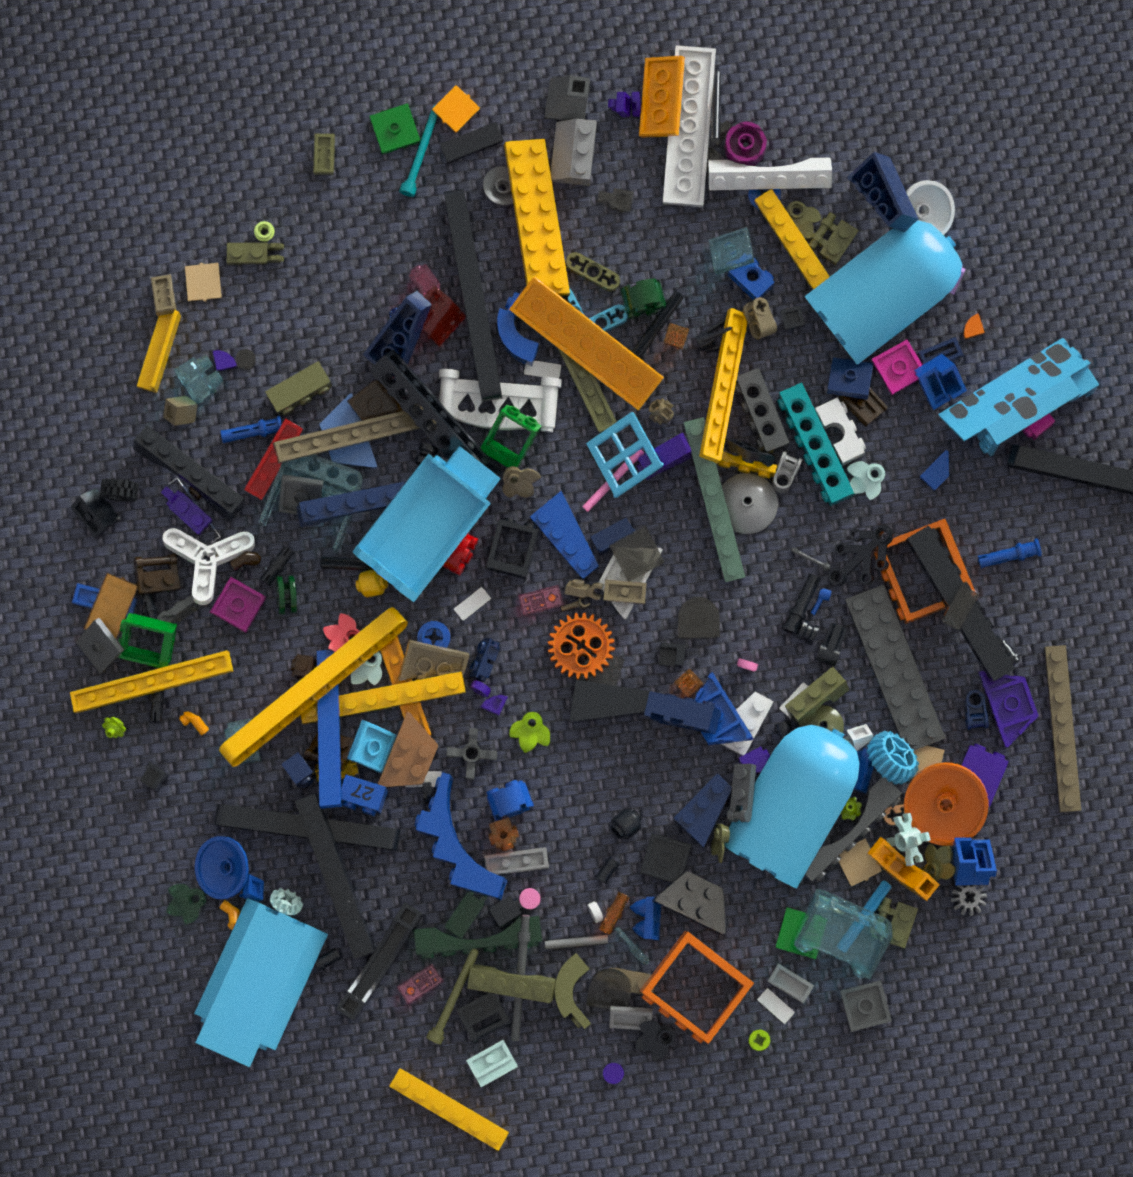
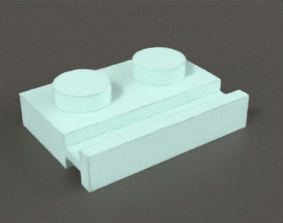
[466,1040,518,1087]

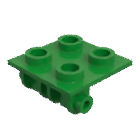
[775,907,827,960]

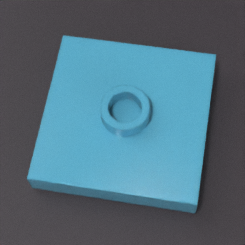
[347,720,397,774]

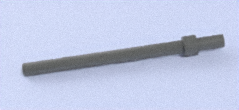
[511,915,531,1041]

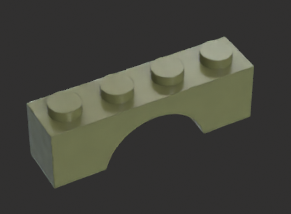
[467,964,556,1003]

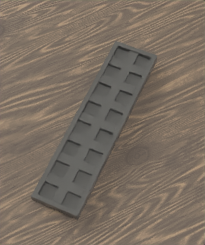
[845,585,946,751]

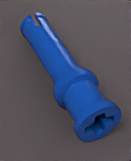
[221,415,283,443]
[977,538,1042,569]

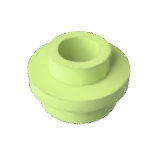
[254,221,275,242]

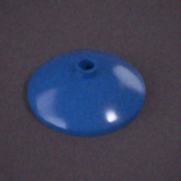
[195,836,249,899]

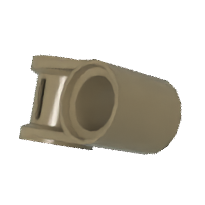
[743,297,777,339]

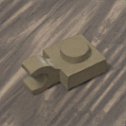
[565,579,603,600]

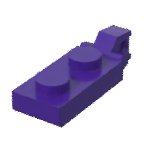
[161,486,213,535]

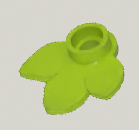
[509,712,550,753]

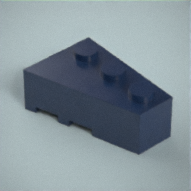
[644,691,721,734]
[673,773,732,849]

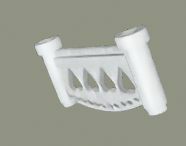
[438,369,562,433]

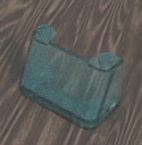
[794,889,893,979]

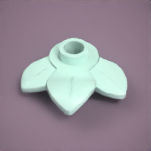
[847,461,885,500]
[351,651,382,685]

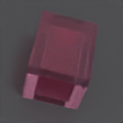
[409,264,441,298]

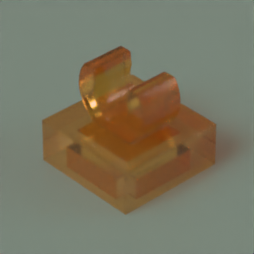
[663,323,689,350]
[674,668,704,698]

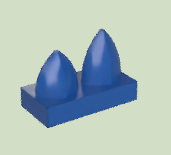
[854,748,874,794]
[630,897,661,940]

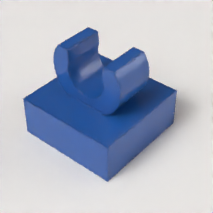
[239,874,264,902]

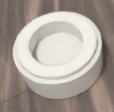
[587,902,603,923]

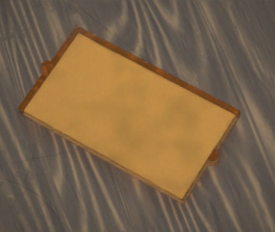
[84,573,138,639]

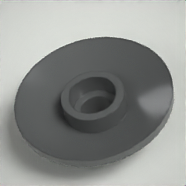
[483,166,513,206]

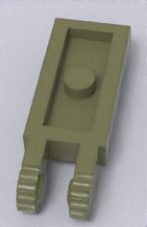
[227,243,284,265]

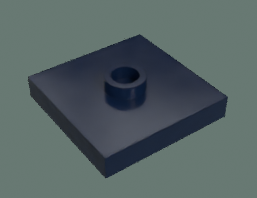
[827,357,874,400]

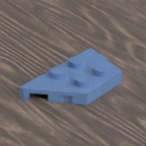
[319,393,378,469]

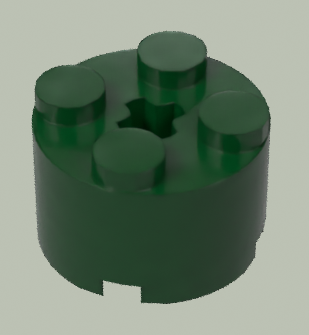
[620,278,666,319]

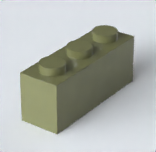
[265,361,332,416]

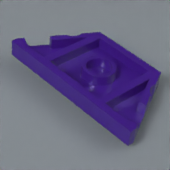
[978,671,1039,748]

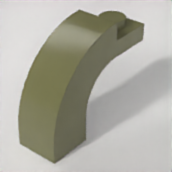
[555,953,591,1029]

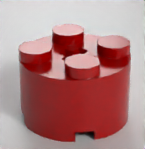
[442,533,479,576]

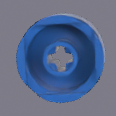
[486,780,534,821]

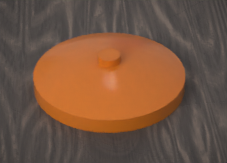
[904,763,989,846]

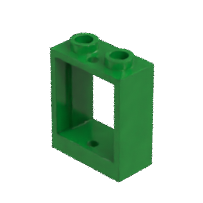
[481,405,542,468]
[118,613,177,668]

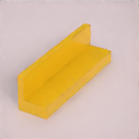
[137,310,181,393]

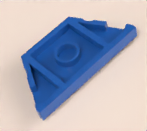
[695,672,754,745]

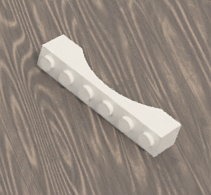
[708,158,832,190]

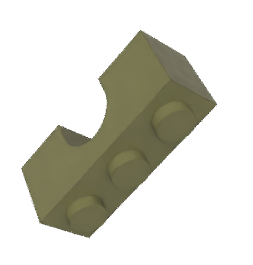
[785,667,849,727]

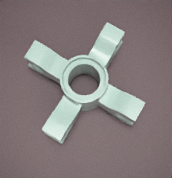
[887,813,931,866]

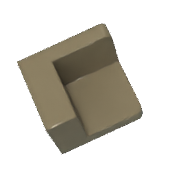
[163,396,197,426]

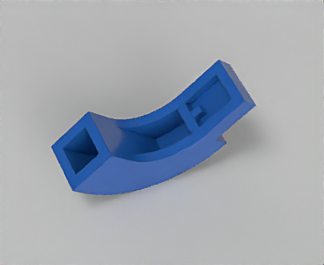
[497,292,539,366]

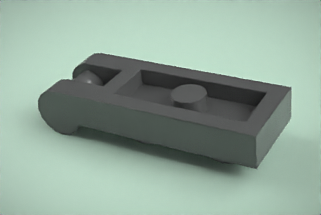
[727,764,756,822]

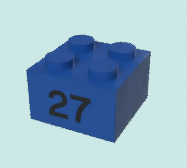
[341,775,388,816]

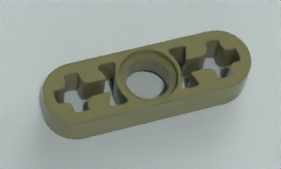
[566,252,620,292]

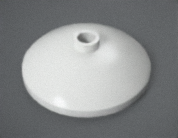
[906,180,955,235]

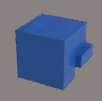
[914,354,967,410]
[951,837,997,886]

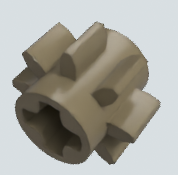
[649,398,674,425]

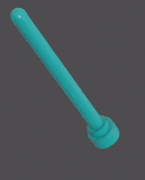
[399,105,438,197]

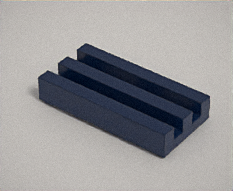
[917,337,964,365]

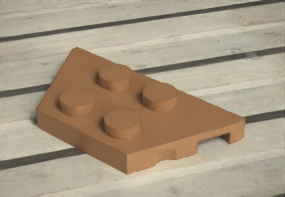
[378,712,438,787]

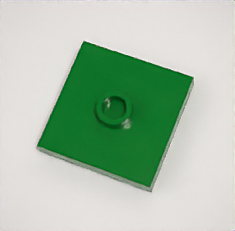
[370,103,420,155]

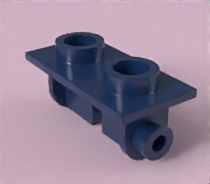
[469,638,500,682]

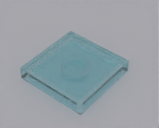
[709,227,755,275]

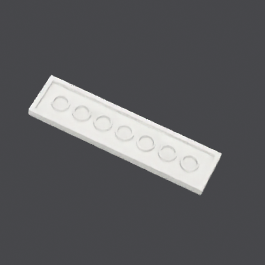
[663,46,716,207]

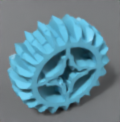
[867,731,919,785]

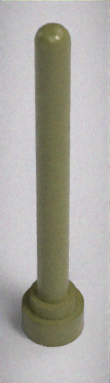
[426,949,478,1045]

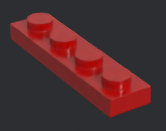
[244,419,303,500]

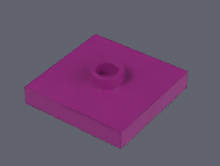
[210,577,267,633]

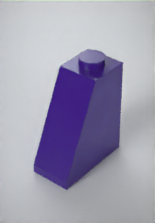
[636,433,692,480]

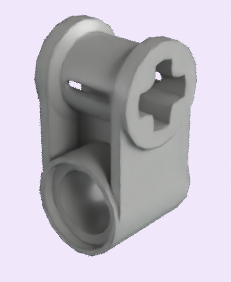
[772,451,803,493]

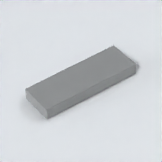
[484,847,549,875]

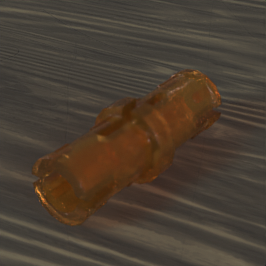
[598,892,630,935]

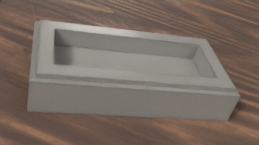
[767,963,814,1004]
[609,1006,653,1030]

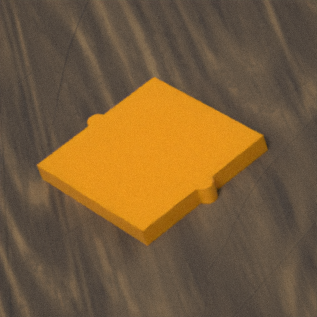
[432,85,480,133]

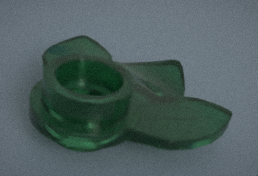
[166,884,206,924]

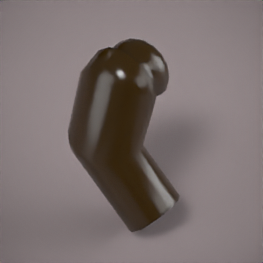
[230,551,261,570]

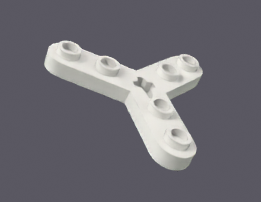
[163,528,255,605]

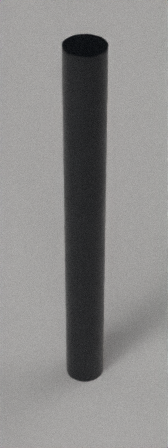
[711,71,721,142]

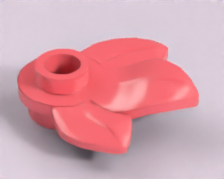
[323,613,360,652]

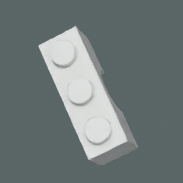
[815,397,866,466]

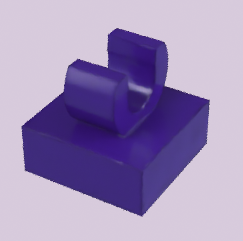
[608,92,631,117]

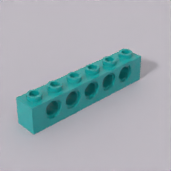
[777,383,854,507]

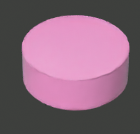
[737,658,758,672]
[519,888,540,910]

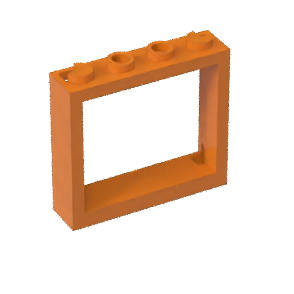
[873,519,976,624]
[639,931,754,1044]

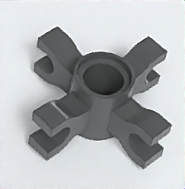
[446,728,497,780]

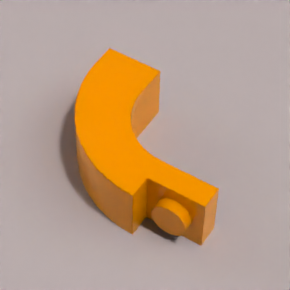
[867,837,940,901]

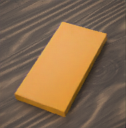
[639,56,685,138]

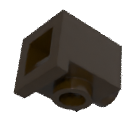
[291,654,316,678]

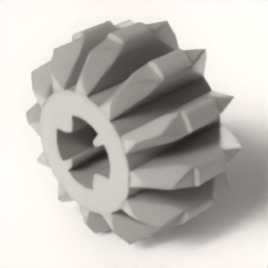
[951,885,987,916]

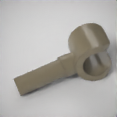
[561,596,590,611]

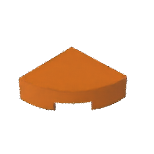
[963,313,985,340]

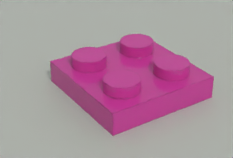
[871,339,922,395]

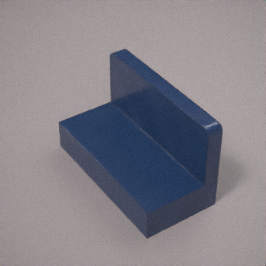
[590,517,637,556]

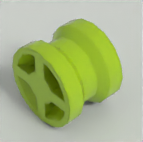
[749,1030,770,1051]

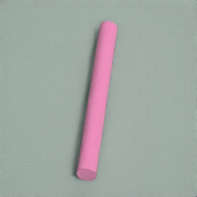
[582,450,644,512]

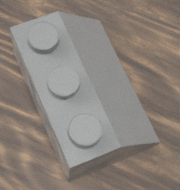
[550,119,597,186]

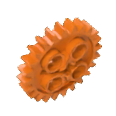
[548,613,615,680]

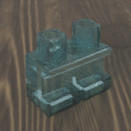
[174,355,224,405]

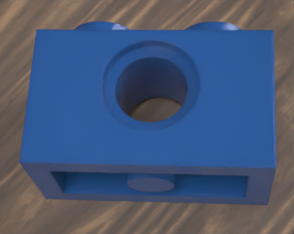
[727,254,774,300]

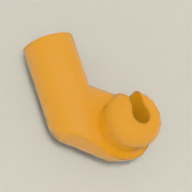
[179,711,209,735]
[219,900,241,930]

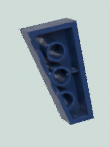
[847,152,919,232]
[363,291,432,379]

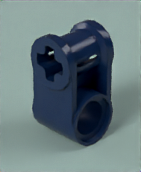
[964,690,989,731]

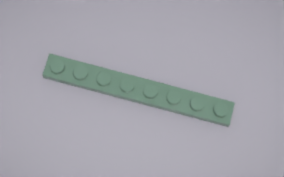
[684,417,745,582]

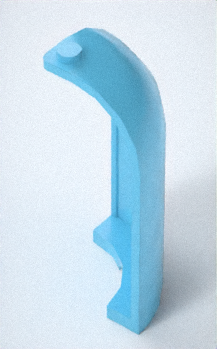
[805,221,962,365]
[724,725,860,889]

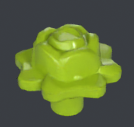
[102,717,126,738]
[840,797,862,821]

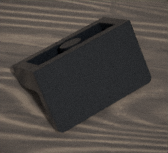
[71,488,120,539]

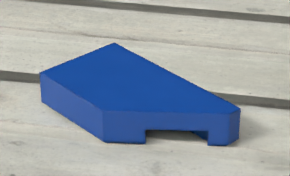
[919,450,949,491]

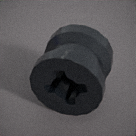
[796,620,820,645]

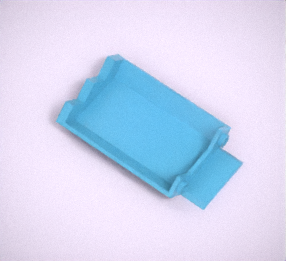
[352,446,501,602]
[194,898,328,1067]

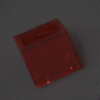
[421,285,466,347]

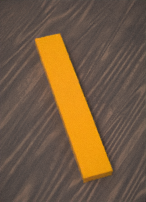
[380,636,432,736]

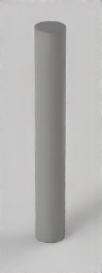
[545,935,608,949]

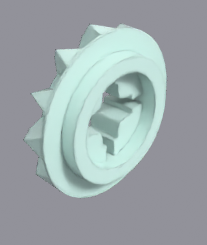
[270,888,303,915]

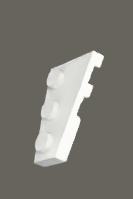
[721,692,774,756]

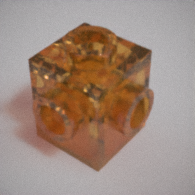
[488,818,519,852]

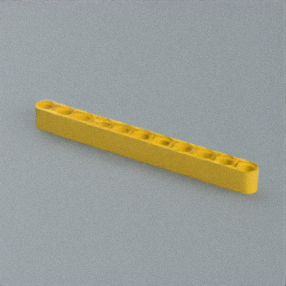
[219,607,408,767]

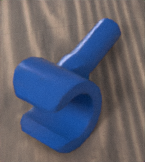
[810,589,831,615]

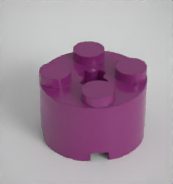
[725,122,767,166]

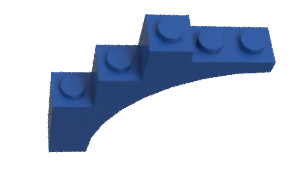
[415,772,507,900]

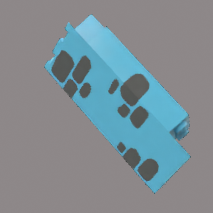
[938,338,1099,457]

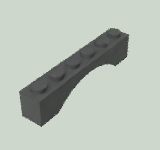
[805,777,902,881]

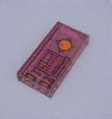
[518,585,564,616]
[397,964,443,1005]

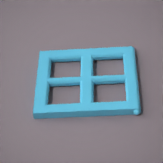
[586,412,664,498]

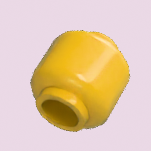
[356,569,388,598]

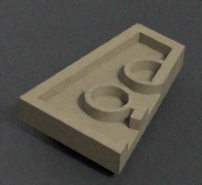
[398,640,470,681]

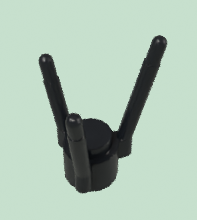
[695,317,732,353]

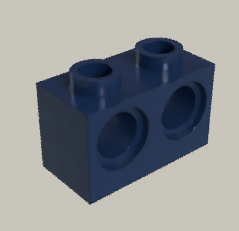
[281,752,316,788]

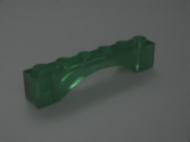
[414,916,542,959]

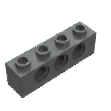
[735,368,789,454]

